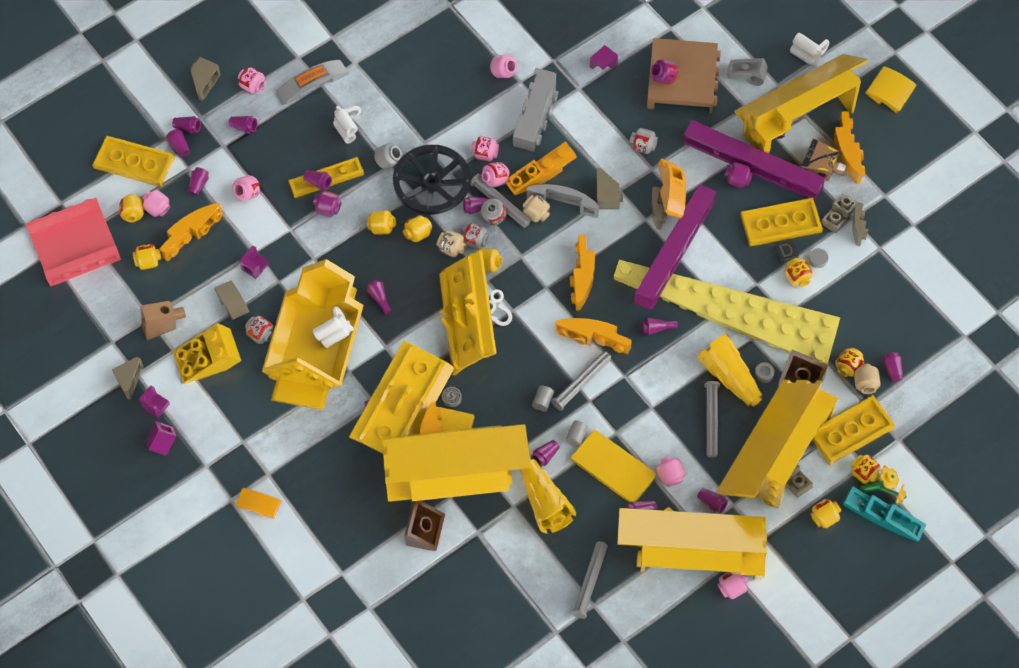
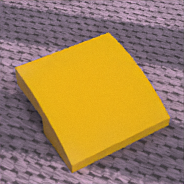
[865,66,916,113]

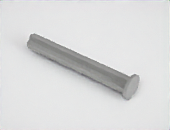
[470,174,531,228]
[551,351,611,411]
[704,381,720,457]
[571,541,608,619]

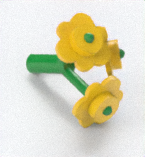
[860,465,907,506]

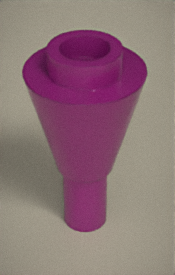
[366,280,391,315]
[641,317,678,336]

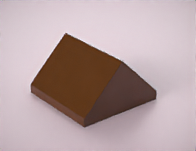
[778,349,828,385]
[404,500,445,551]

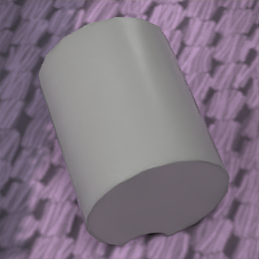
[532,386,554,412]
[565,420,588,447]

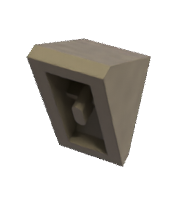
[112,357,143,400]

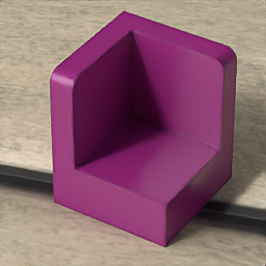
[590,45,618,70]
[239,246,269,279]
[139,385,170,418]
[146,421,176,455]

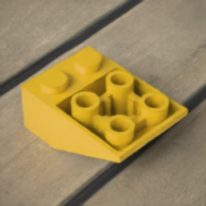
[173,323,241,384]

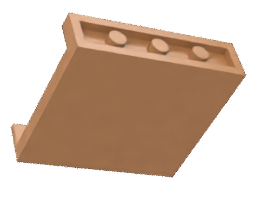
[647,38,721,114]

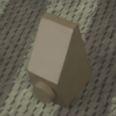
[191,57,221,102]
[596,168,623,209]

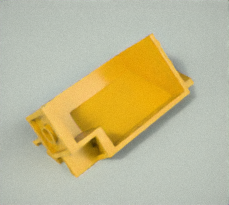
[734,54,868,153]
[262,259,364,410]
[716,379,838,508]
[382,424,531,502]
[618,508,767,580]

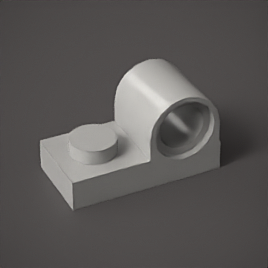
[726,58,768,86]

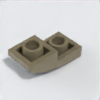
[651,187,667,230]
[821,193,856,233]
[852,202,869,246]
[214,280,249,321]
[786,464,813,498]

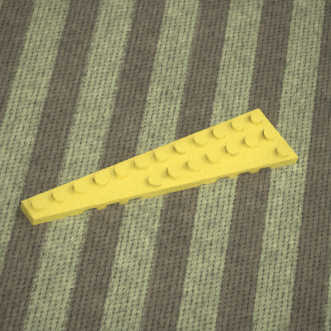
[614,260,840,364]

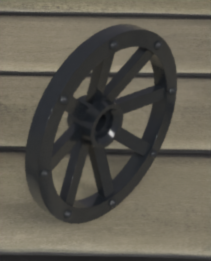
[393,144,471,215]

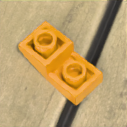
[235,488,282,519]

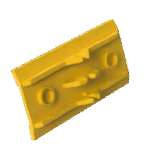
[439,251,496,376]
[349,341,455,454]

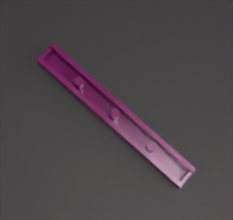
[683,120,826,201]
[634,184,716,311]

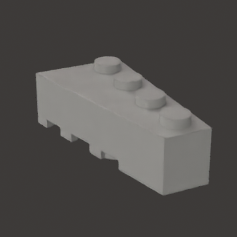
[513,68,559,152]

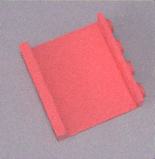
[26,198,121,287]

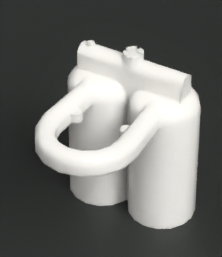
[790,33,829,66]
[333,105,361,144]
[489,289,512,326]
[313,306,354,348]

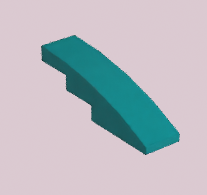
[842,486,927,542]

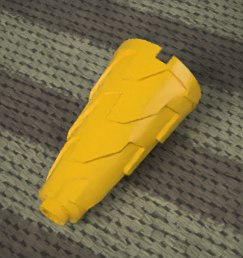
[697,334,762,407]
[520,458,576,533]

